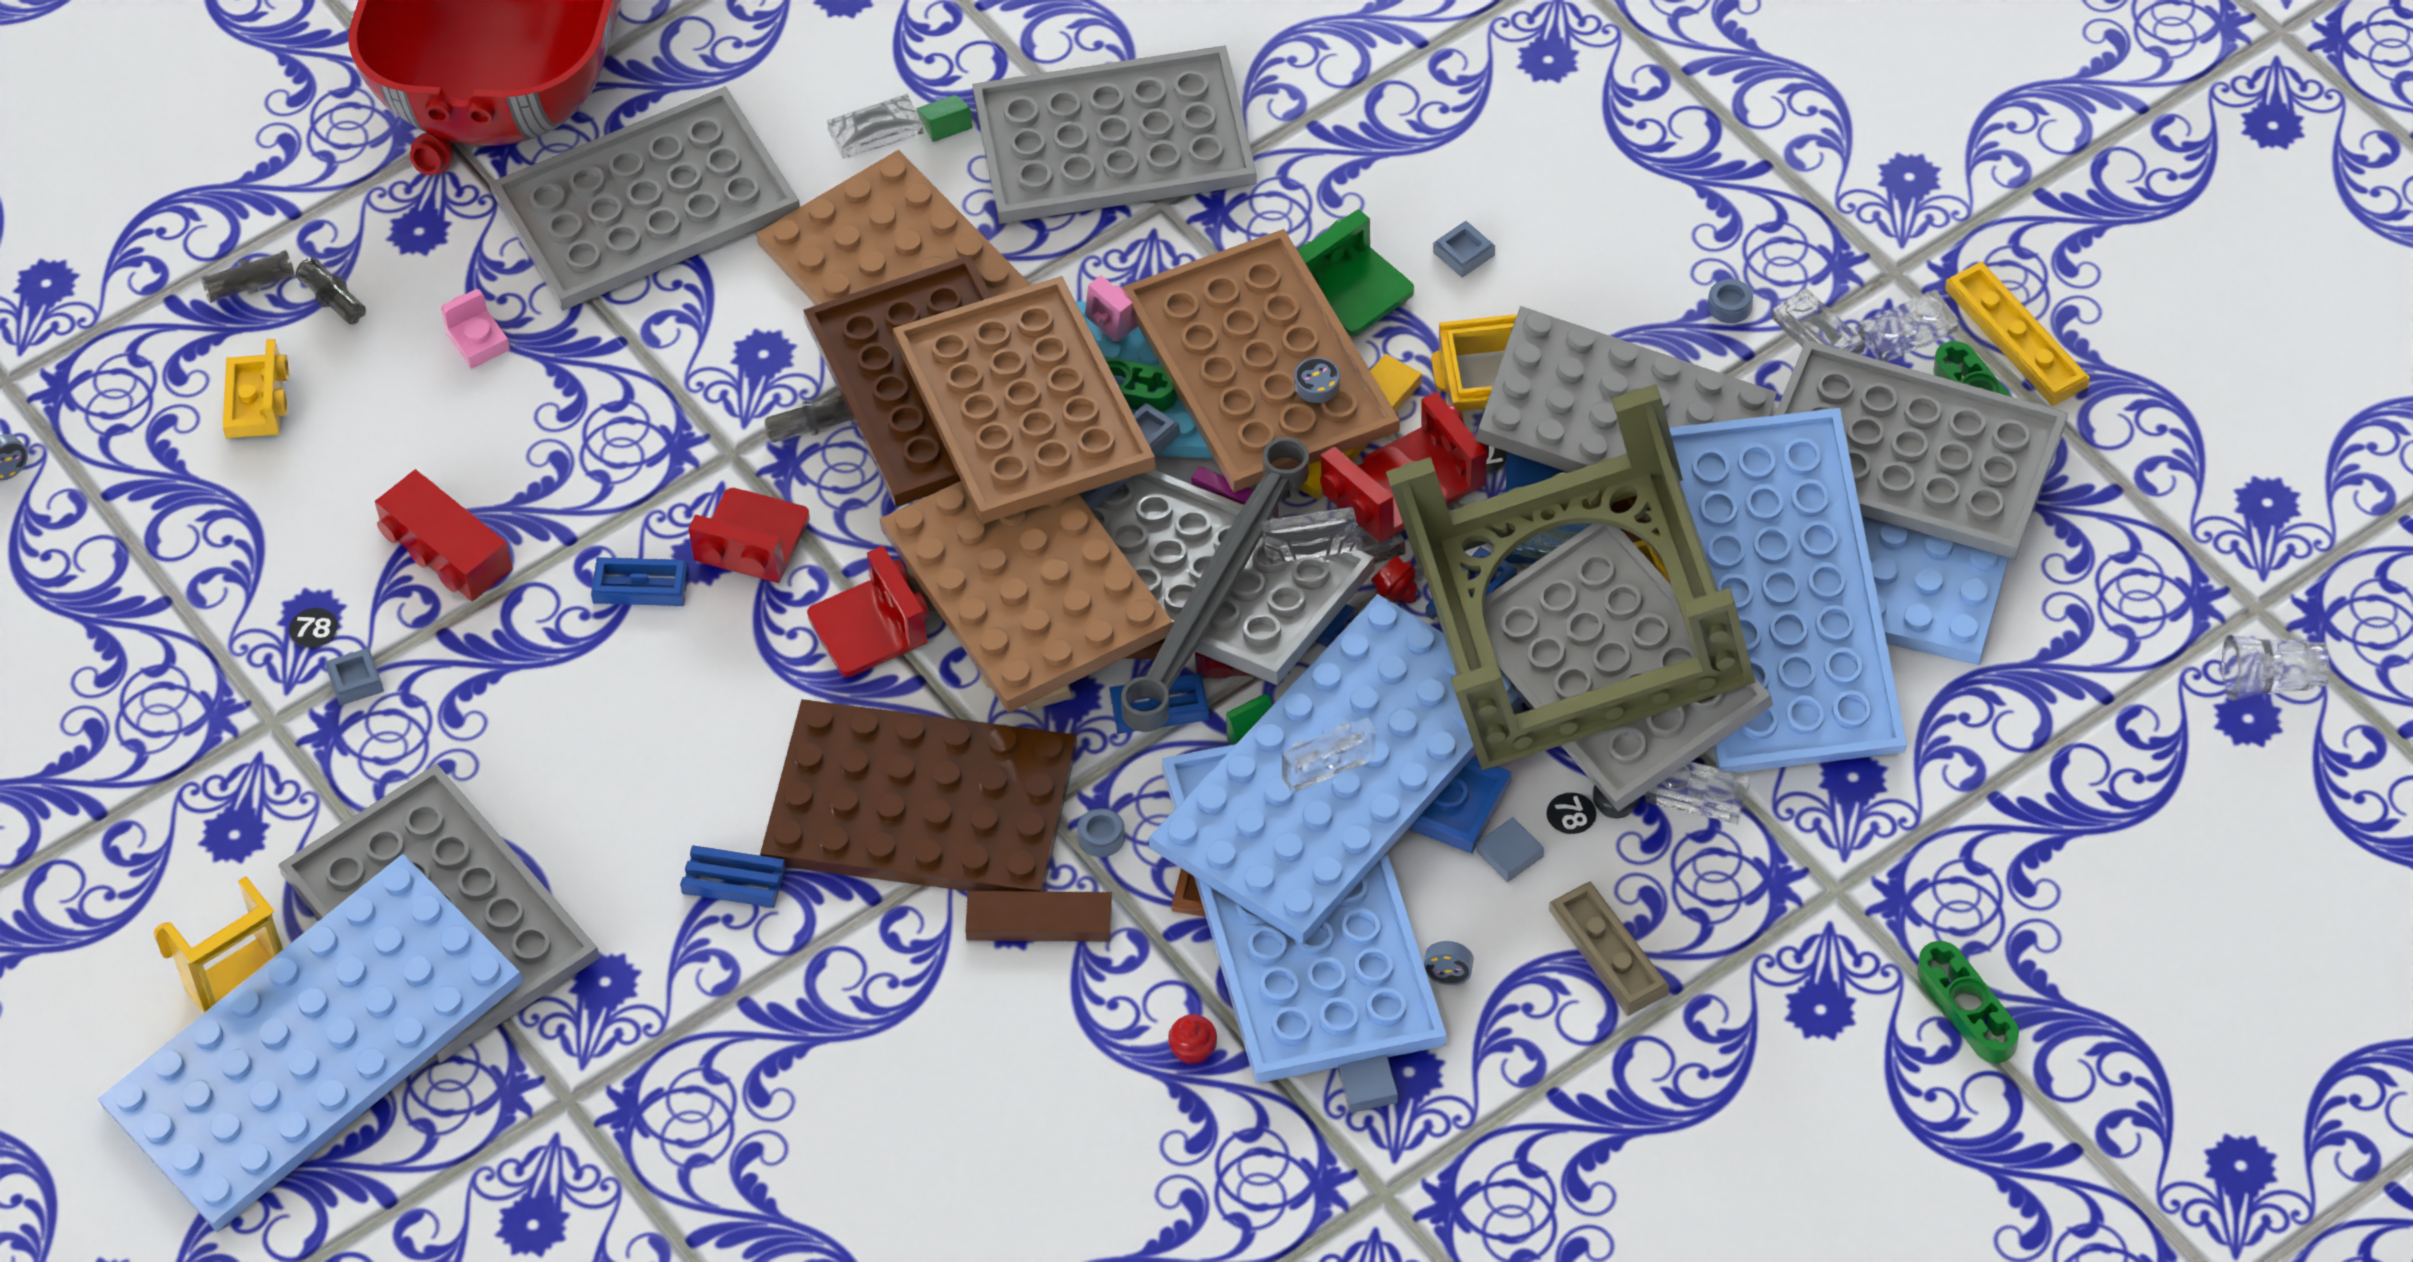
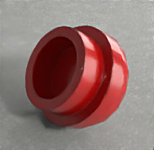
[410,133,453,175]
[1371,555,1418,603]
[1168,1014,1217,1064]

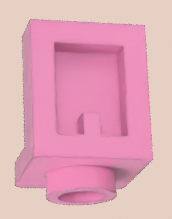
[1085,275,1138,343]
[441,289,510,369]

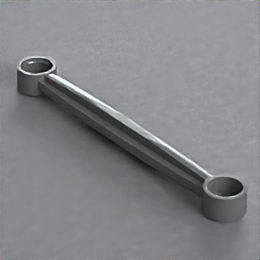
[1121,437,1309,732]

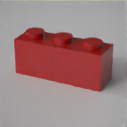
[375,469,513,602]

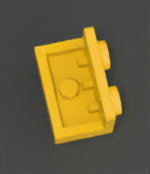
[223,339,289,438]

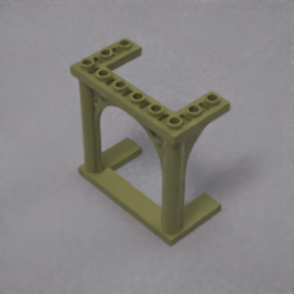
[1386,384,1756,771]

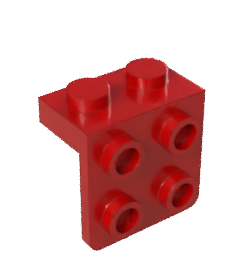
[1364,391,1489,505]
[1320,446,1447,543]
[688,488,810,583]
[807,546,930,677]

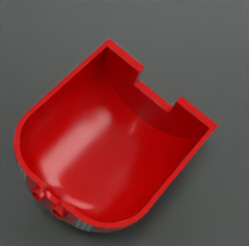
[348,0,622,146]

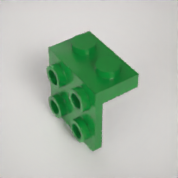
[1297,209,1414,337]

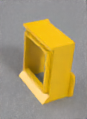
[1431,314,1517,419]
[154,876,283,1013]

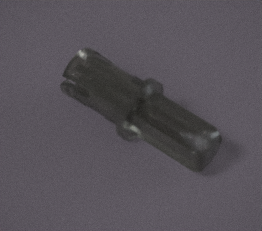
[295,257,366,325]
[764,395,853,443]

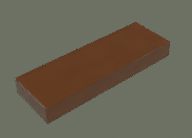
[965,891,1112,942]

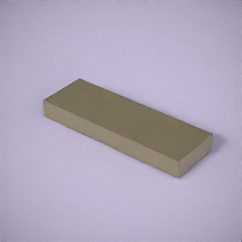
[1549,881,1669,1017]

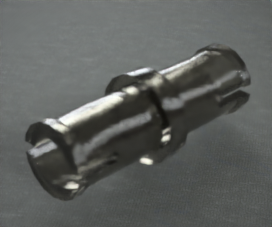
[201,250,295,303]

